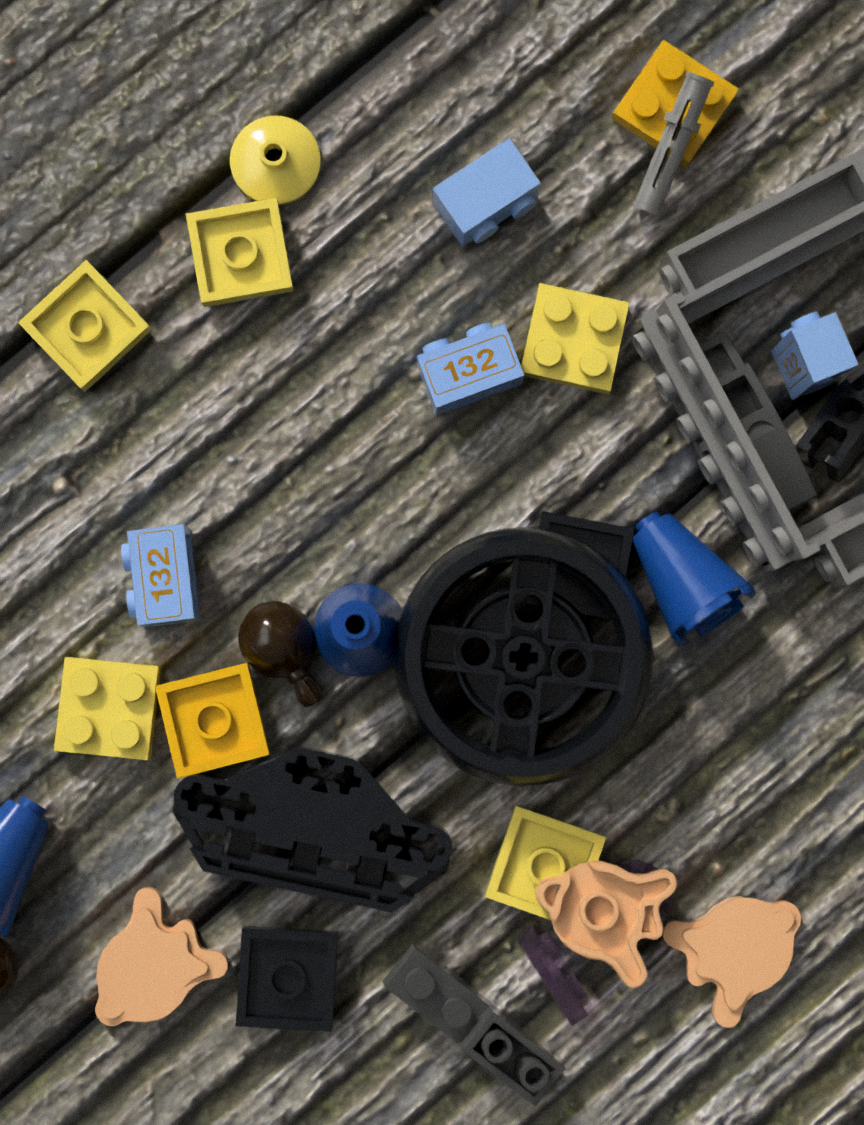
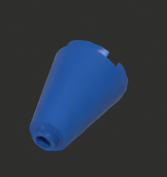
[633,512,756,647]
[313,583,402,677]
[0,796,49,937]

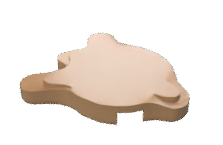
[535,861,677,989]
[95,887,229,1026]
[662,896,801,1028]

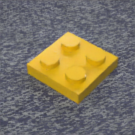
[611,39,739,168]
[155,663,271,779]

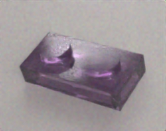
[516,926,589,1026]

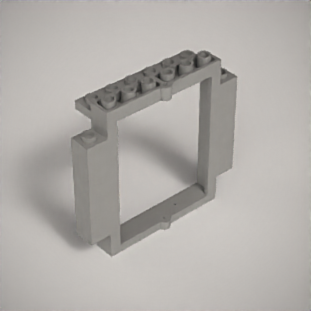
[632,148,864,587]

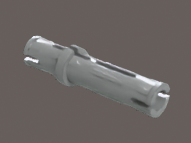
[632,71,714,216]

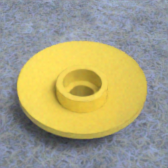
[230,116,321,206]

